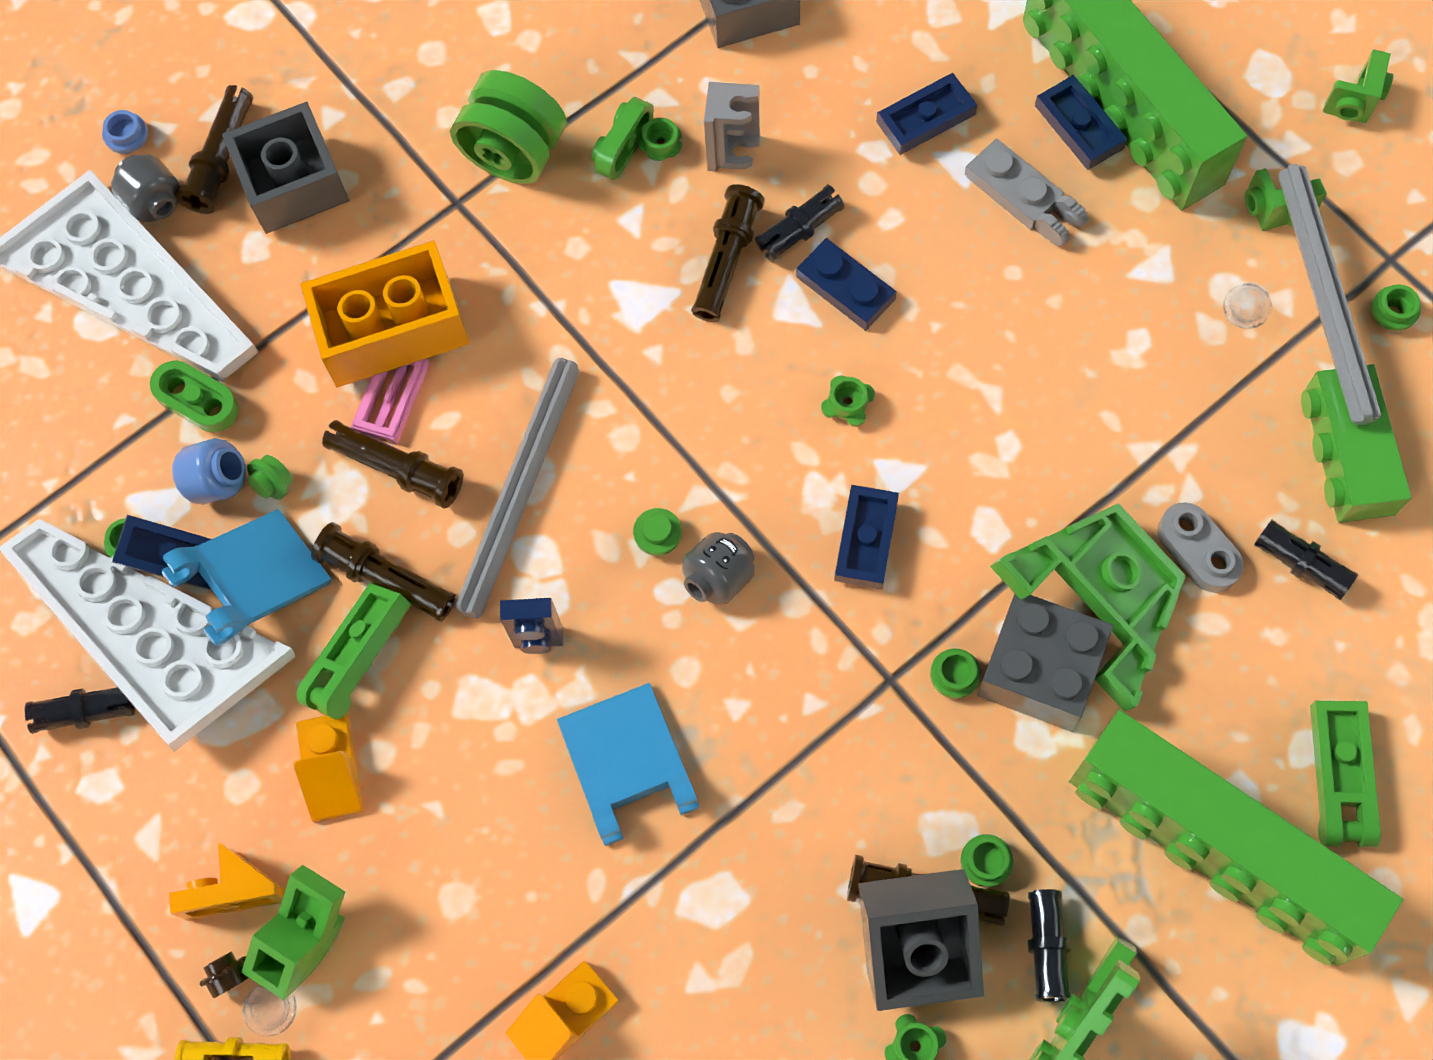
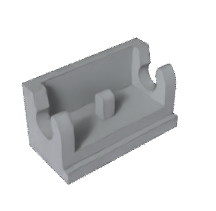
[704,82,760,171]

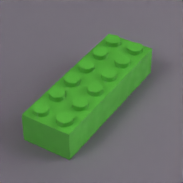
[1023,0,1247,211]
[1069,709,1404,966]

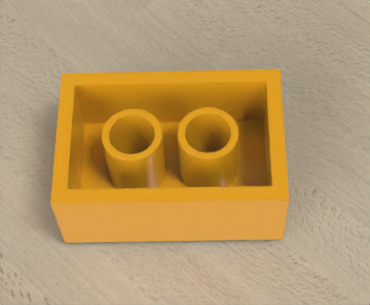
[300,240,470,388]

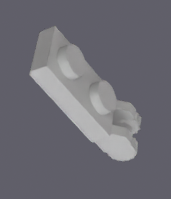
[965,138,1089,247]

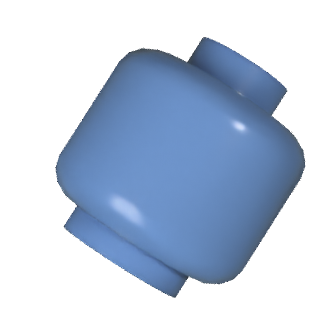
[172,438,246,505]

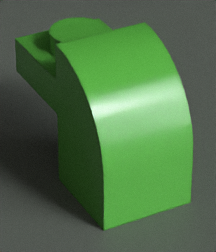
[241,865,345,1000]

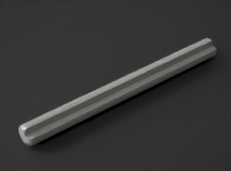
[1278,164,1381,426]
[455,358,579,619]

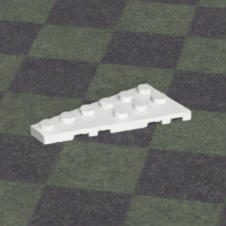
[0,170,259,381]
[0,519,296,752]

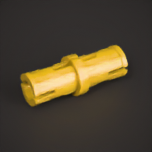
[175,1037,290,1060]

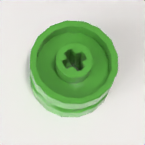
[449,70,567,184]

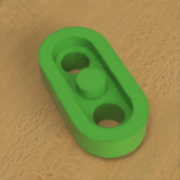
[591,97,654,180]
[149,361,239,433]

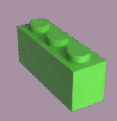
[1301,364,1412,523]

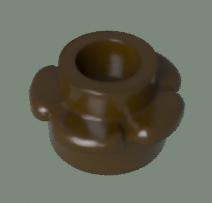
[199,951,249,998]

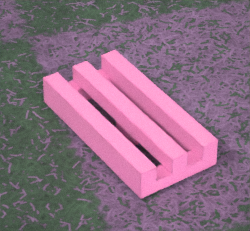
[351,358,430,445]

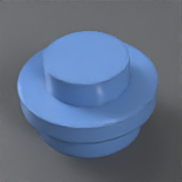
[102,110,148,154]

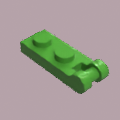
[296,583,411,719]
[1310,701,1381,847]

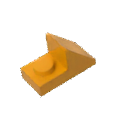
[293,713,364,823]
[169,843,285,920]
[505,960,620,1060]

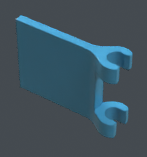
[162,509,332,646]
[557,682,700,846]

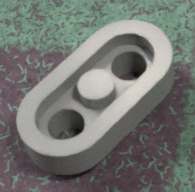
[1158,502,1243,593]

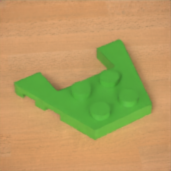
[990,503,1186,712]
[1029,934,1140,1060]

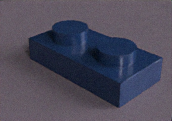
[876,72,977,155]
[1035,75,1127,170]
[796,238,897,331]
[834,485,899,590]
[111,515,211,590]
[500,598,563,654]

